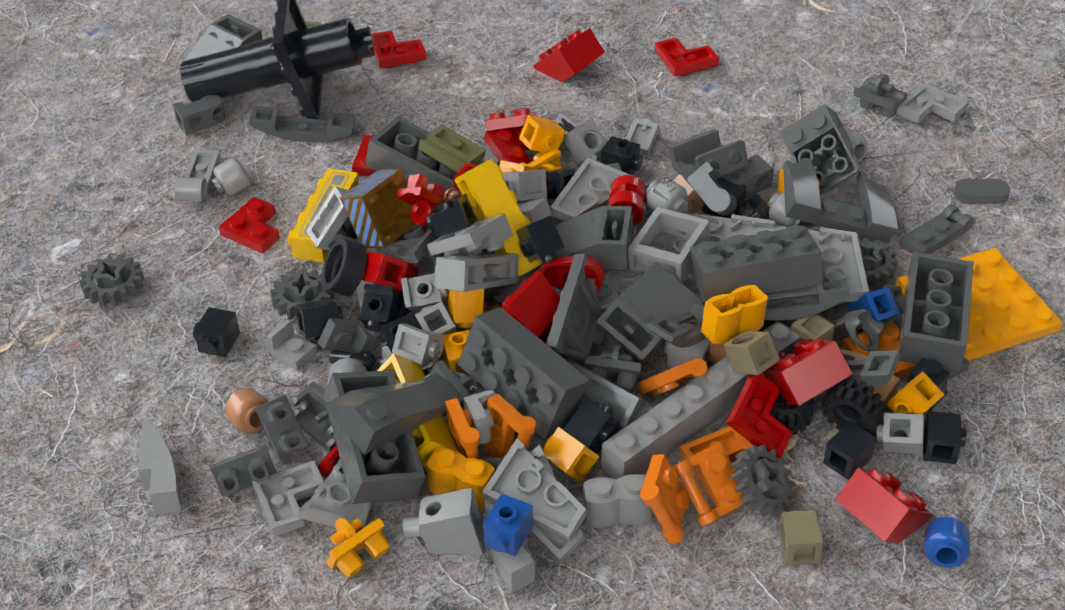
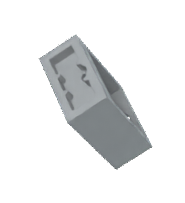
[306,186,360,251]
[627,207,710,284]

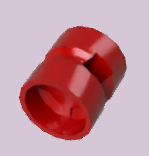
[608,175,646,226]

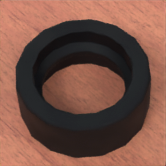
[322,238,367,296]

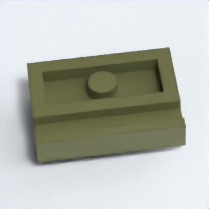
[418,124,486,173]

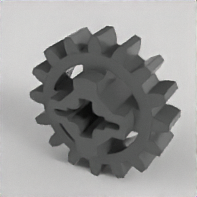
[858,237,898,288]
[79,255,145,306]
[270,268,335,320]
[731,445,795,517]

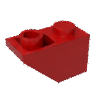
[362,252,420,293]

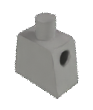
[403,488,484,555]

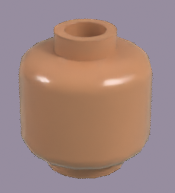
[225,388,268,434]

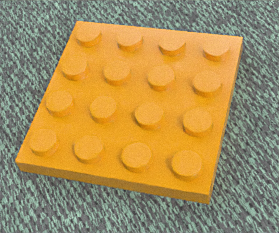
[896,248,1063,361]

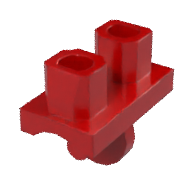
[397,174,445,226]

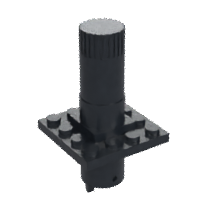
[180,0,375,119]

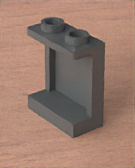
[668,129,749,177]

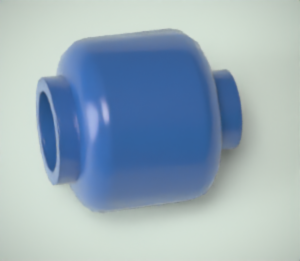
[924,517,970,568]

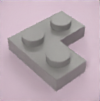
[896,83,968,124]
[252,460,324,537]

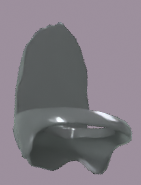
[832,309,884,352]

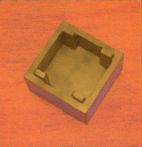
[339,169,416,248]

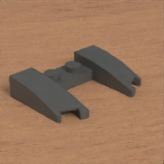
[783,158,898,243]

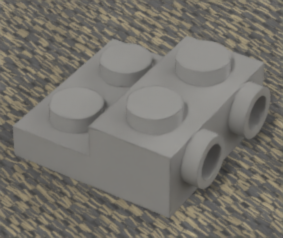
[427,214,513,256]

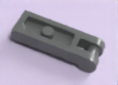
[900,204,975,255]

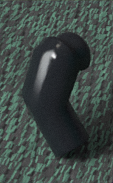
[748,194,770,220]
[329,350,376,372]

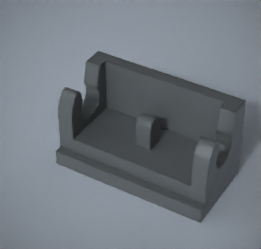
[291,381,336,452]

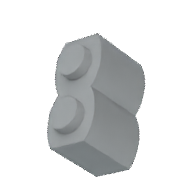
[583,474,652,528]

